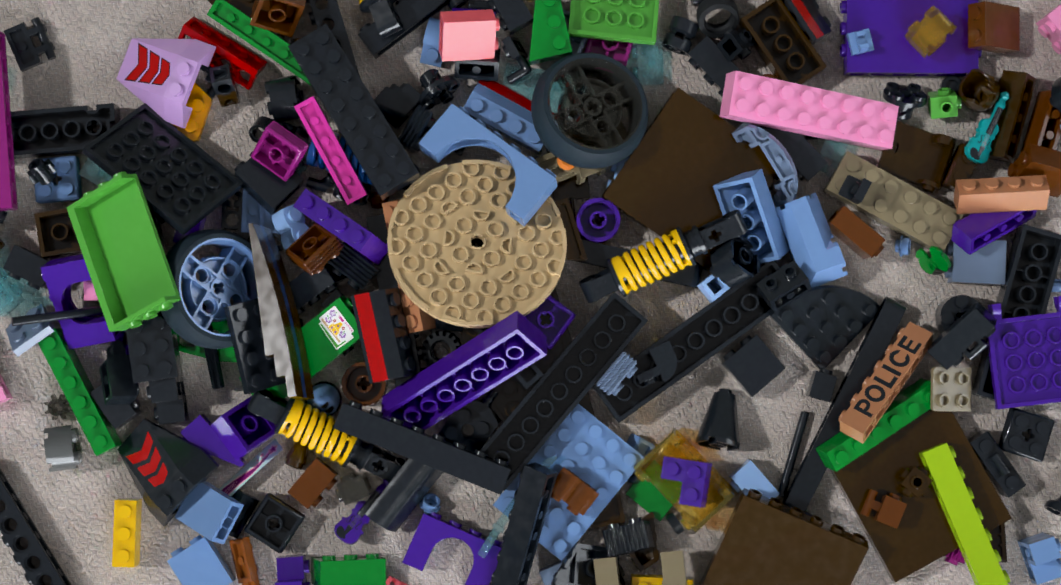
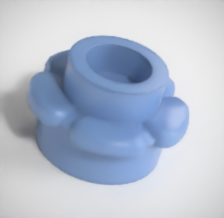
[895,235,911,257]
[419,493,441,514]

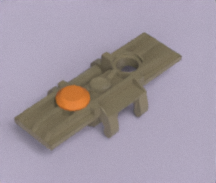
[535,122,629,185]

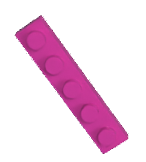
[294,96,368,205]

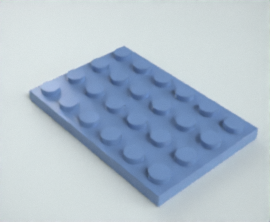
[493,403,645,561]

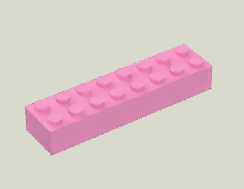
[719,71,899,151]

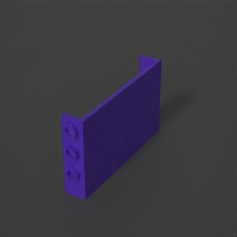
[840,0,982,77]

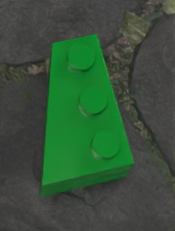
[529,0,572,65]
[311,553,386,585]

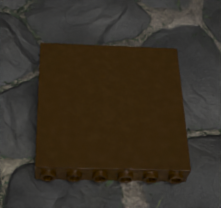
[601,87,779,272]
[830,409,1012,582]
[699,488,869,585]

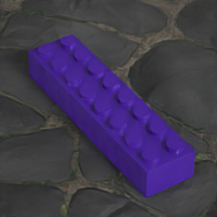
[381,311,547,430]

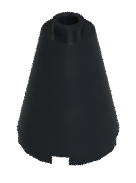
[696,388,740,451]

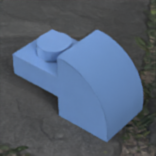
[420,17,443,67]

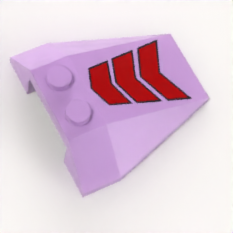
[117,38,216,129]

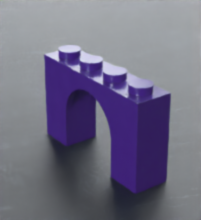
[293,188,388,265]
[40,254,125,349]
[402,512,502,585]

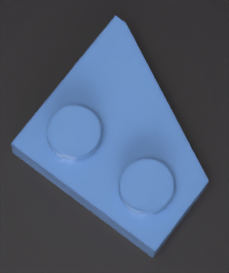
[241,189,279,234]

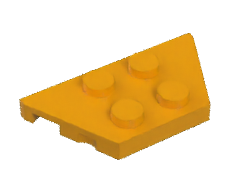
[170,83,213,142]

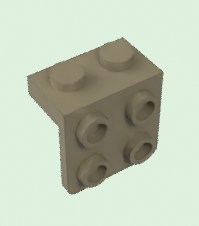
[930,367,972,412]

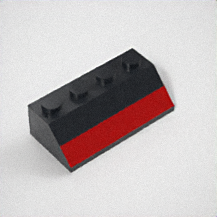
[782,0,832,45]
[351,288,417,384]

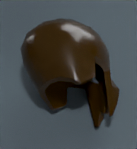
[958,69,1000,111]

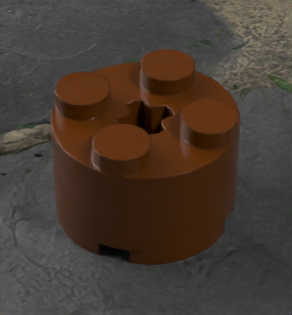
[342,362,388,406]

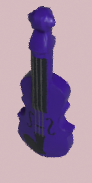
[334,479,389,545]

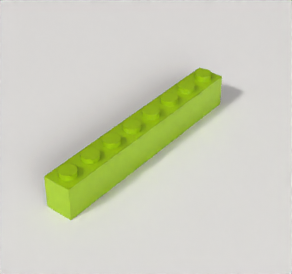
[919,443,1010,585]

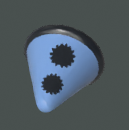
[305,381,342,416]

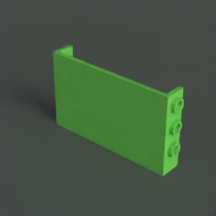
[66,172,181,332]

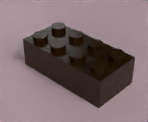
[739,0,827,85]
[34,208,82,259]

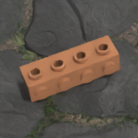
[954,175,1050,214]

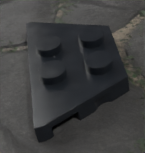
[551,543,625,585]

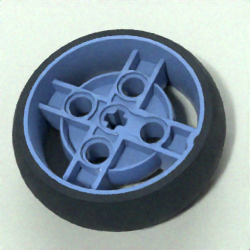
[161,229,258,349]

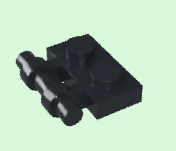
[4,17,56,72]

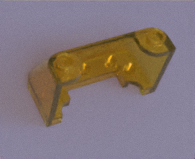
[634,427,734,533]

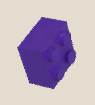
[210,396,275,461]

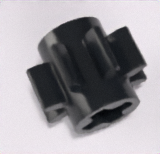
[27,158,56,185]

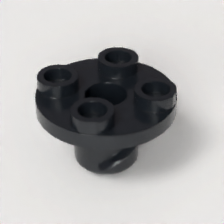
[419,69,460,110]
[883,82,928,120]

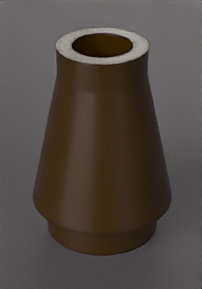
[285,438,310,470]

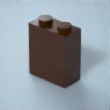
[968,1,1020,54]
[1008,143,1061,198]
[827,206,885,259]

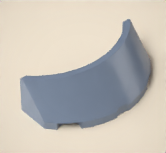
[732,122,798,207]

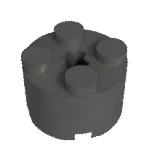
[44,425,82,472]

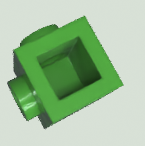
[928,87,961,119]

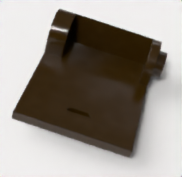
[877,121,957,193]

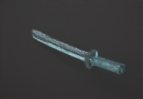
[477,456,557,558]

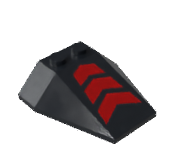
[117,418,219,526]

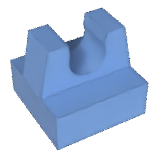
[846,28,874,56]

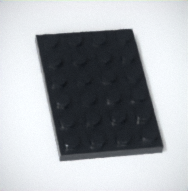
[83,103,244,235]

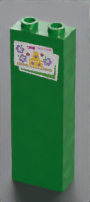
[239,296,360,400]

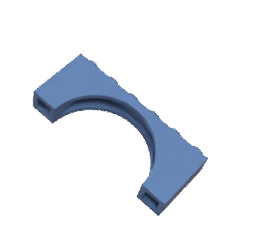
[419,104,557,227]

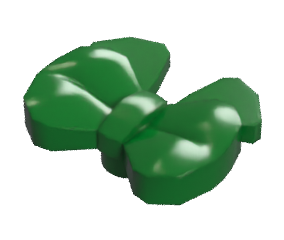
[916,246,952,274]

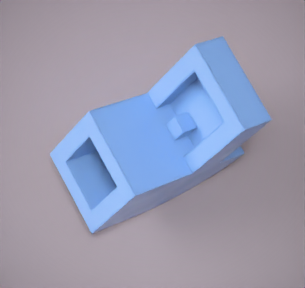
[697,274,730,303]

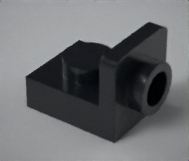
[838,175,872,204]

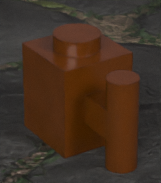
[860,489,907,529]

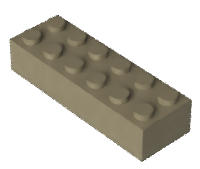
[823,151,964,252]

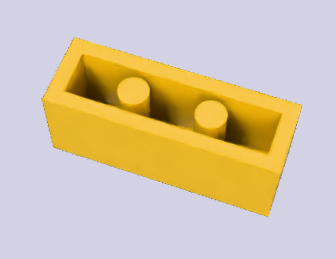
[112,498,142,567]

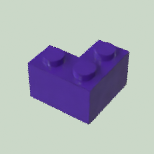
[661,456,712,508]
[275,554,311,585]

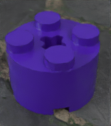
[576,198,621,243]

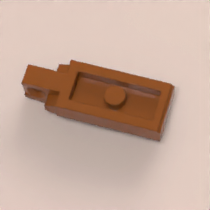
[229,536,261,585]

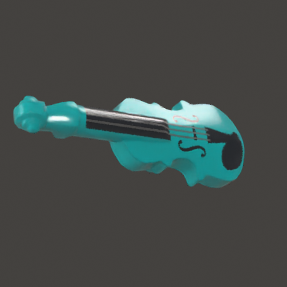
[964,91,1009,164]

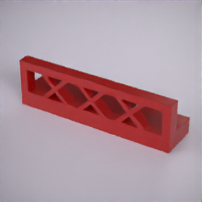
[178,17,267,90]

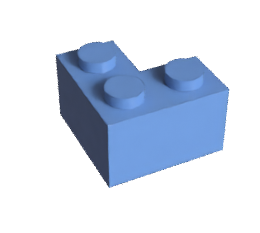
[1017,532,1061,585]

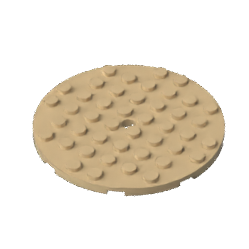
[387,159,567,328]

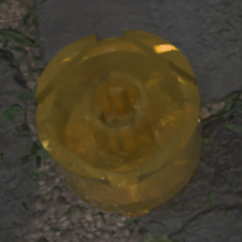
[905,6,957,59]

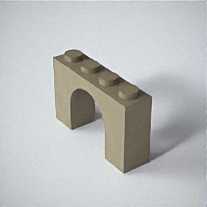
[593,550,687,585]

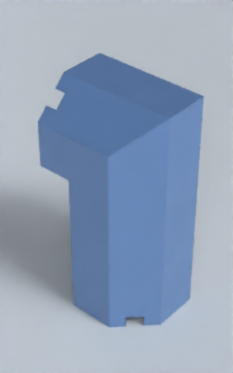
[775,193,848,287]

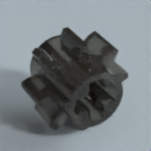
[44,394,73,420]

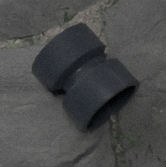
[662,16,699,56]

